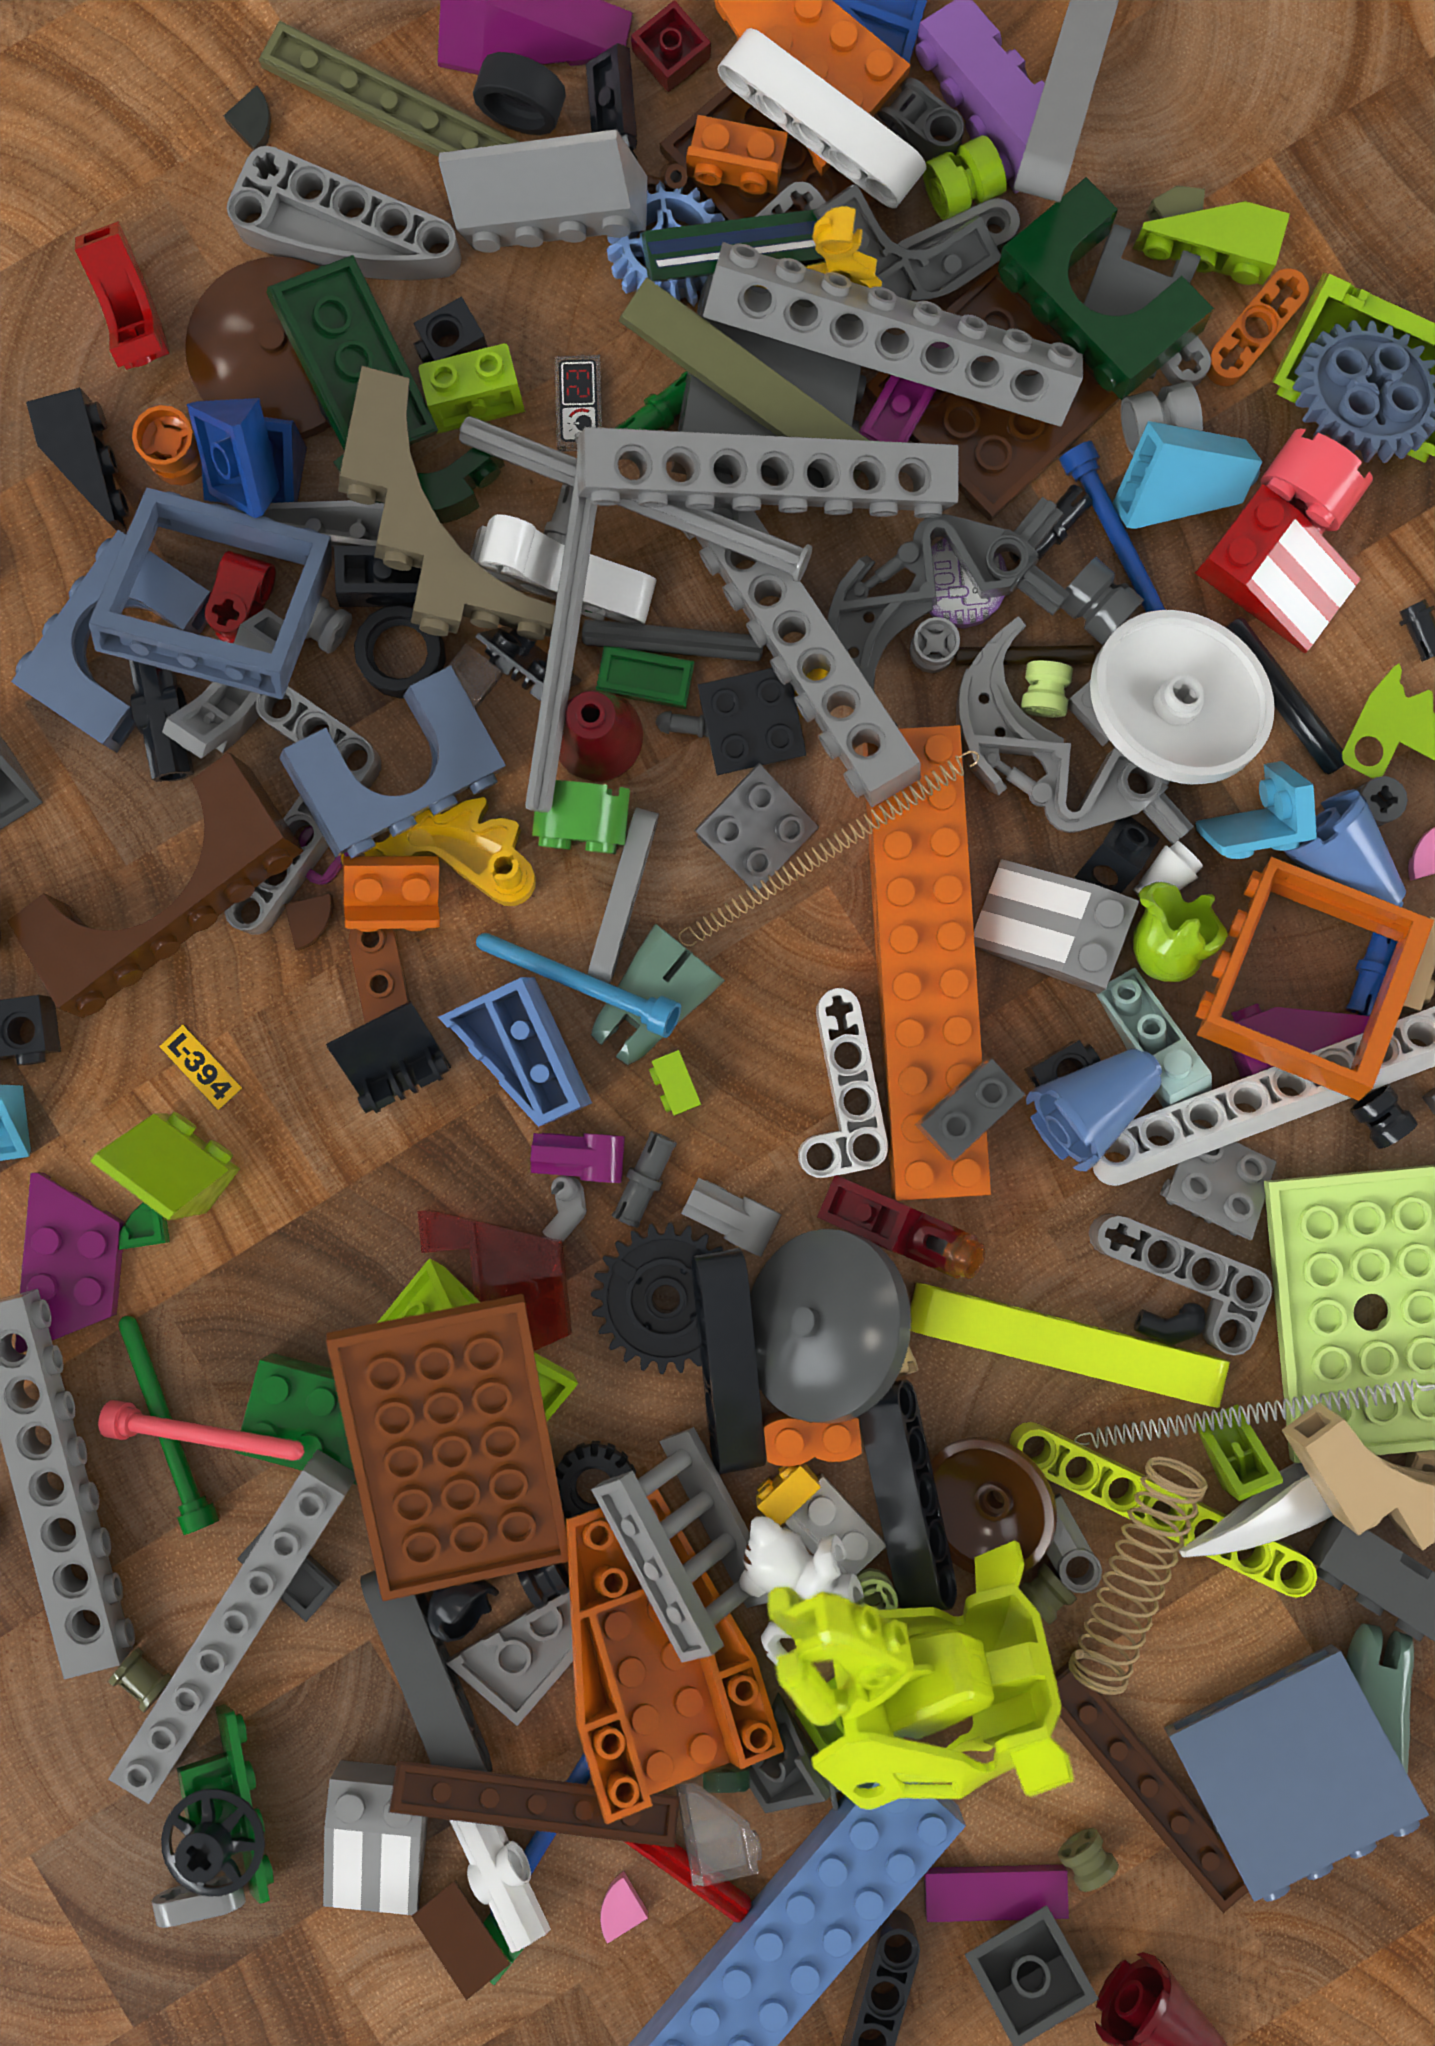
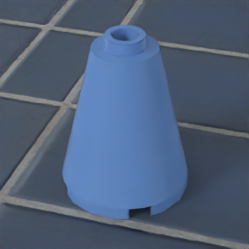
[1284,789,1406,907]
[1026,1048,1162,1171]

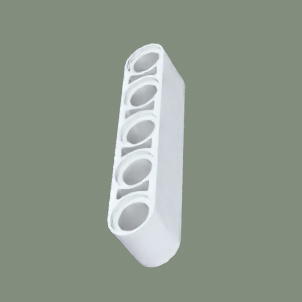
[717,28,927,208]

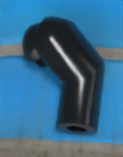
[1134,1303,1206,1345]

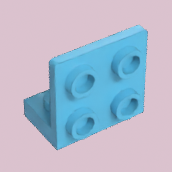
[1196,761,1317,859]

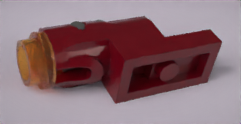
[817,1175,986,1279]

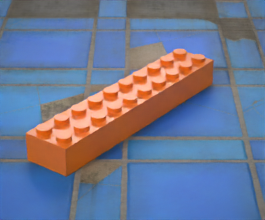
[862,725,991,1201]

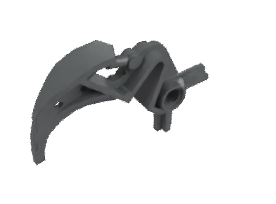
[827,497,1070,726]

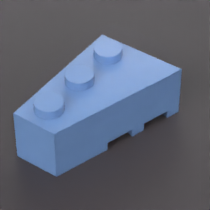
[438,977,592,1127]

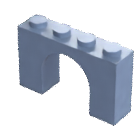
[11,530,211,753]
[279,666,506,859]

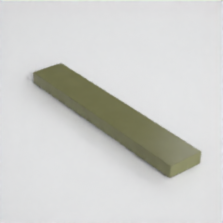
[258,20,520,157]
[619,277,869,482]

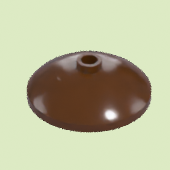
[930,1437,1057,1575]

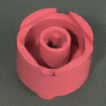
[1260,428,1373,535]

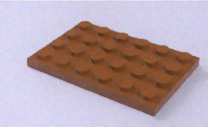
[326,1294,568,1602]

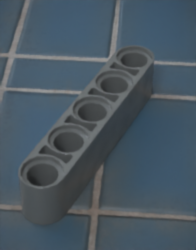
[360,1570,493,1773]

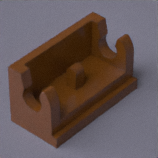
[411,1881,511,2000]

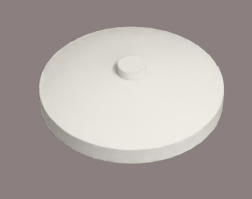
[1090,610,1275,784]

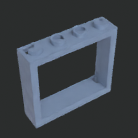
[88,488,333,700]

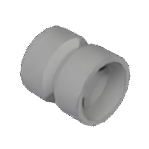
[1120,381,1203,456]

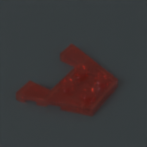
[417,1209,572,1351]

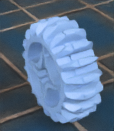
[607,181,725,306]

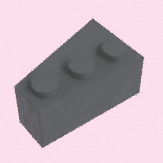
[1305,1516,1435,1642]

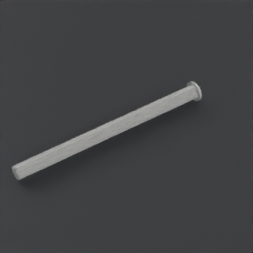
[459,416,812,582]
[525,431,597,813]

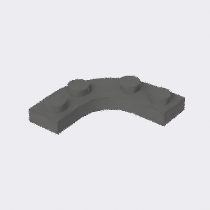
[813,184,1001,300]

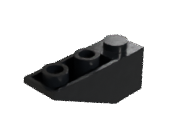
[26,388,130,534]

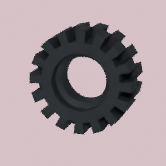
[556,1441,636,1519]

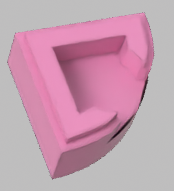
[1408,827,1435,881]
[600,1871,648,1944]

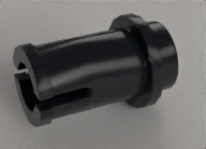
[1399,599,1435,662]

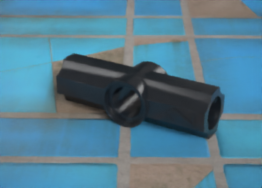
[129,660,194,782]

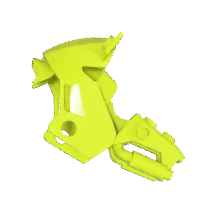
[768,1540,1075,1809]

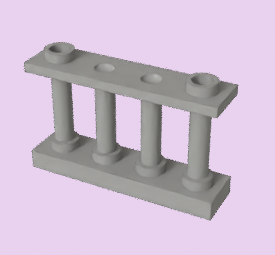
[591,1427,769,1663]

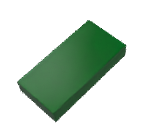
[596,646,695,709]

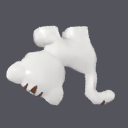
[739,1516,864,1665]

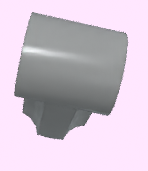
[681,1178,782,1257]
[1046,1493,1102,1593]

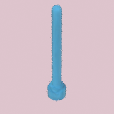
[476,933,681,1038]

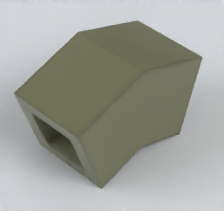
[1146,186,1205,221]

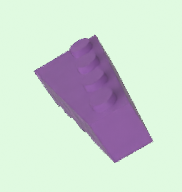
[915,0,1045,194]

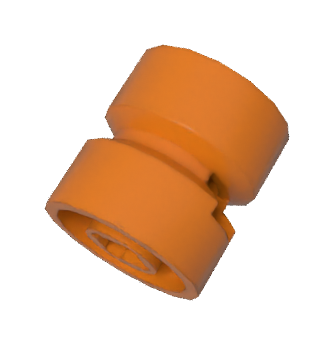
[132,405,202,486]

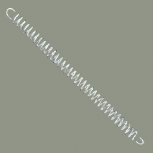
[1074,1378,1435,1449]

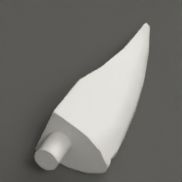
[1179,1463,1333,1557]

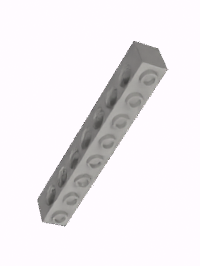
[703,242,1083,427]
[577,427,958,518]
[684,472,921,808]
[0,1289,135,1680]
[108,1449,356,1804]

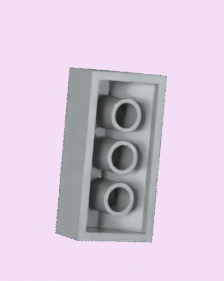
[439,129,648,253]

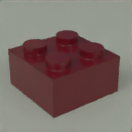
[631,0,711,92]

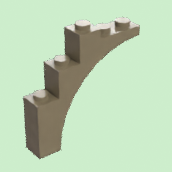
[338,366,556,640]

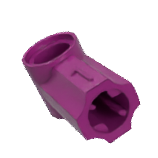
[530,1133,625,1183]

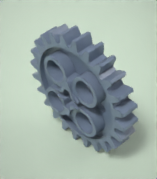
[1293,320,1435,463]

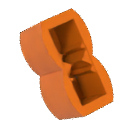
[763,1411,862,1466]

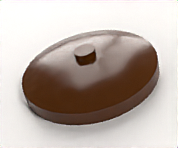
[185,257,331,439]

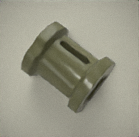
[108,1647,173,1713]

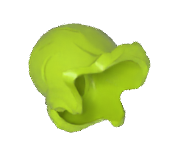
[1133,882,1228,982]

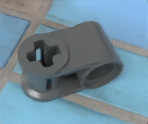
[877,78,964,162]

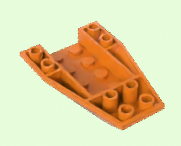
[566,1489,784,1824]

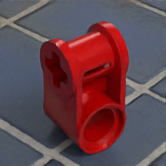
[205,550,276,644]

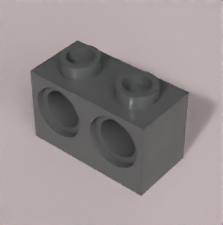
[915,1059,1025,1161]

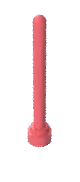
[98,1400,304,1461]

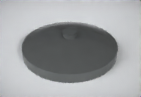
[750,1229,911,1424]

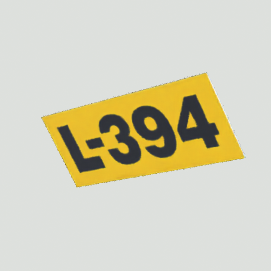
[159,1025,242,1110]

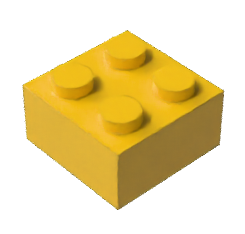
[756,1463,821,1526]

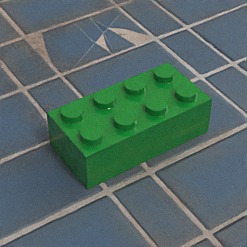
[234,1353,357,1485]

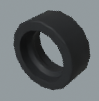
[473,52,566,135]
[354,605,446,699]

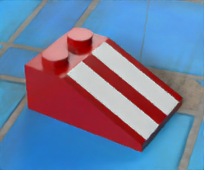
[1195,484,1361,653]

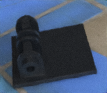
[476,626,582,701]
[697,668,807,775]
[326,1001,451,1113]

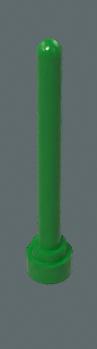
[118,1315,219,1535]

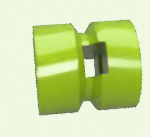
[922,135,1007,220]

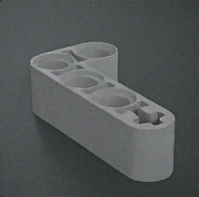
[1089,1214,1272,1355]

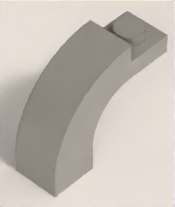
[162,608,284,758]

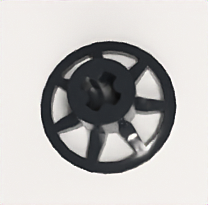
[161,1788,265,1897]

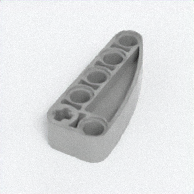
[227,146,462,280]

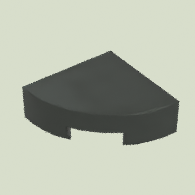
[223,85,271,150]

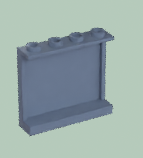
[1164,1644,1429,1902]

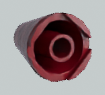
[559,690,643,782]
[1095,1952,1227,2046]

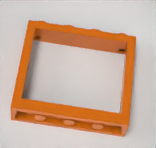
[1195,857,1435,1101]

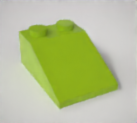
[90,1112,240,1221]

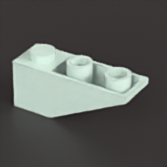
[1096,968,1212,1108]

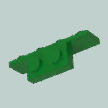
[177,1704,274,1904]

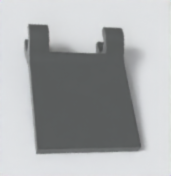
[1083,224,1201,380]

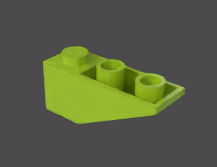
[1132,201,1290,285]

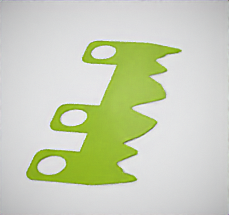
[1342,663,1435,779]

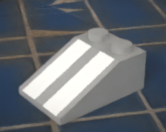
[974,859,1139,994]
[323,1760,428,1915]

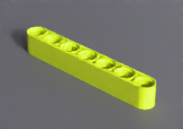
[910,1283,1230,1408]
[1009,1422,1317,1598]

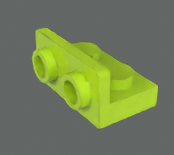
[418,343,525,434]

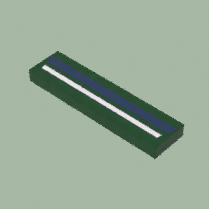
[641,209,825,283]

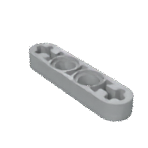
[587,807,659,984]

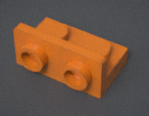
[686,115,788,195]
[343,856,440,932]

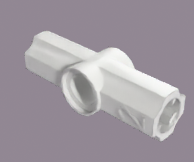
[450,1820,551,1953]

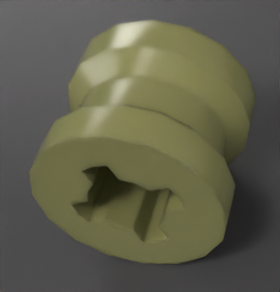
[1018,1563,1077,1625]
[1058,1828,1119,1892]

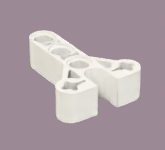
[470,514,657,625]

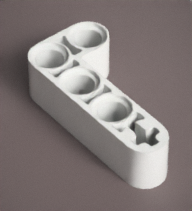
[798,988,888,1178]

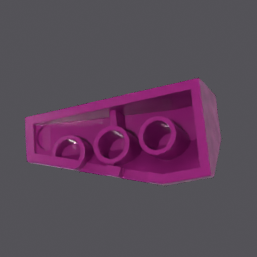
[437,0,633,75]

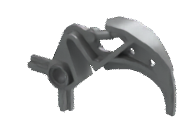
[956,616,1194,845]

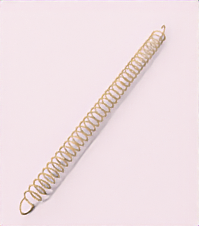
[678,751,979,946]

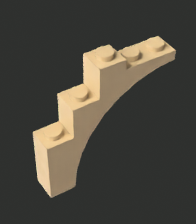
[1282,1402,1435,1550]

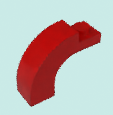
[75,221,169,370]

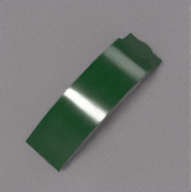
[333,448,505,524]

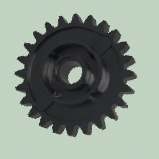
[591,1222,723,1374]

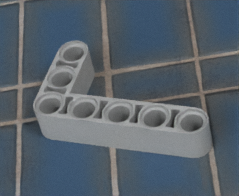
[224,686,381,935]

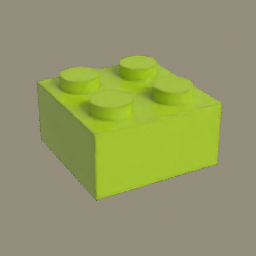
[649,1050,701,1116]

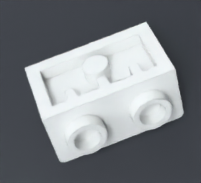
[784,1473,886,1575]

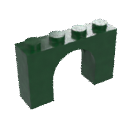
[997,177,1214,401]

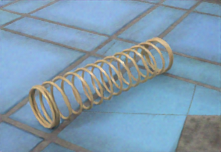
[1069,1457,1208,1695]

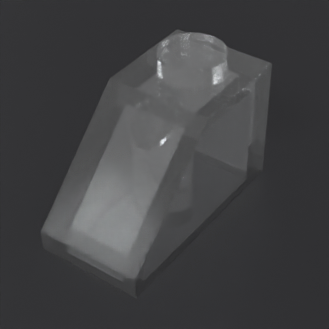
[675,1782,762,1886]

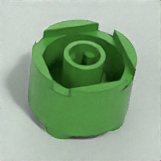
[532,780,630,854]

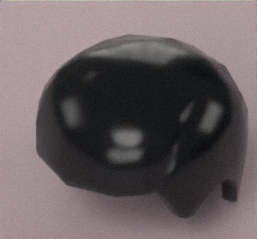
[427,1580,499,1642]

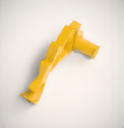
[753,206,882,289]
[341,797,536,906]

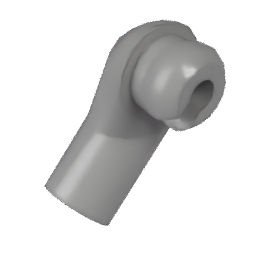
[542,1175,587,1246]

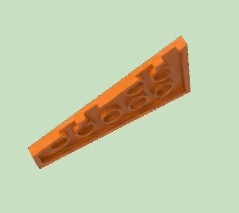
[714,0,911,176]

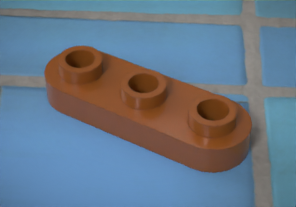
[348,929,410,1024]

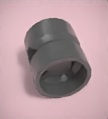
[1061,556,1144,645]

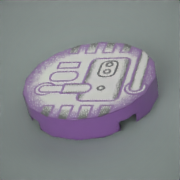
[929,538,1007,628]

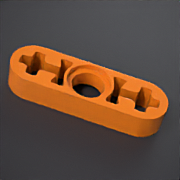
[1207,268,1309,386]

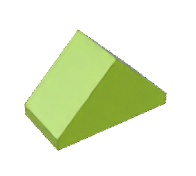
[1196,1404,1283,1501]

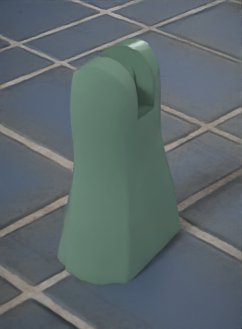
[591,923,725,1066]
[1346,1623,1414,1775]

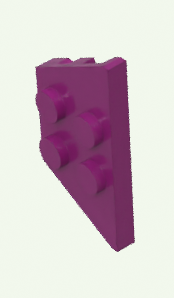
[15,1172,125,1353]

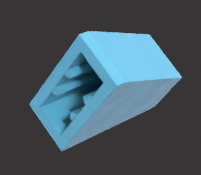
[1113,421,1263,529]

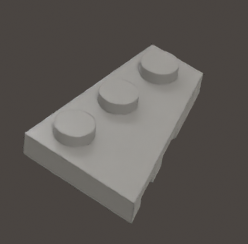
[446,1592,573,1726]

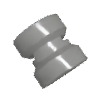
[909,617,960,673]

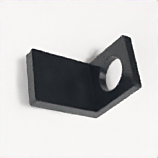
[1075,816,1160,894]

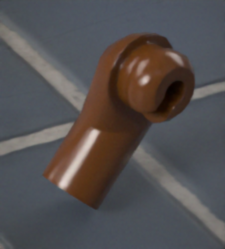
[647,163,688,194]

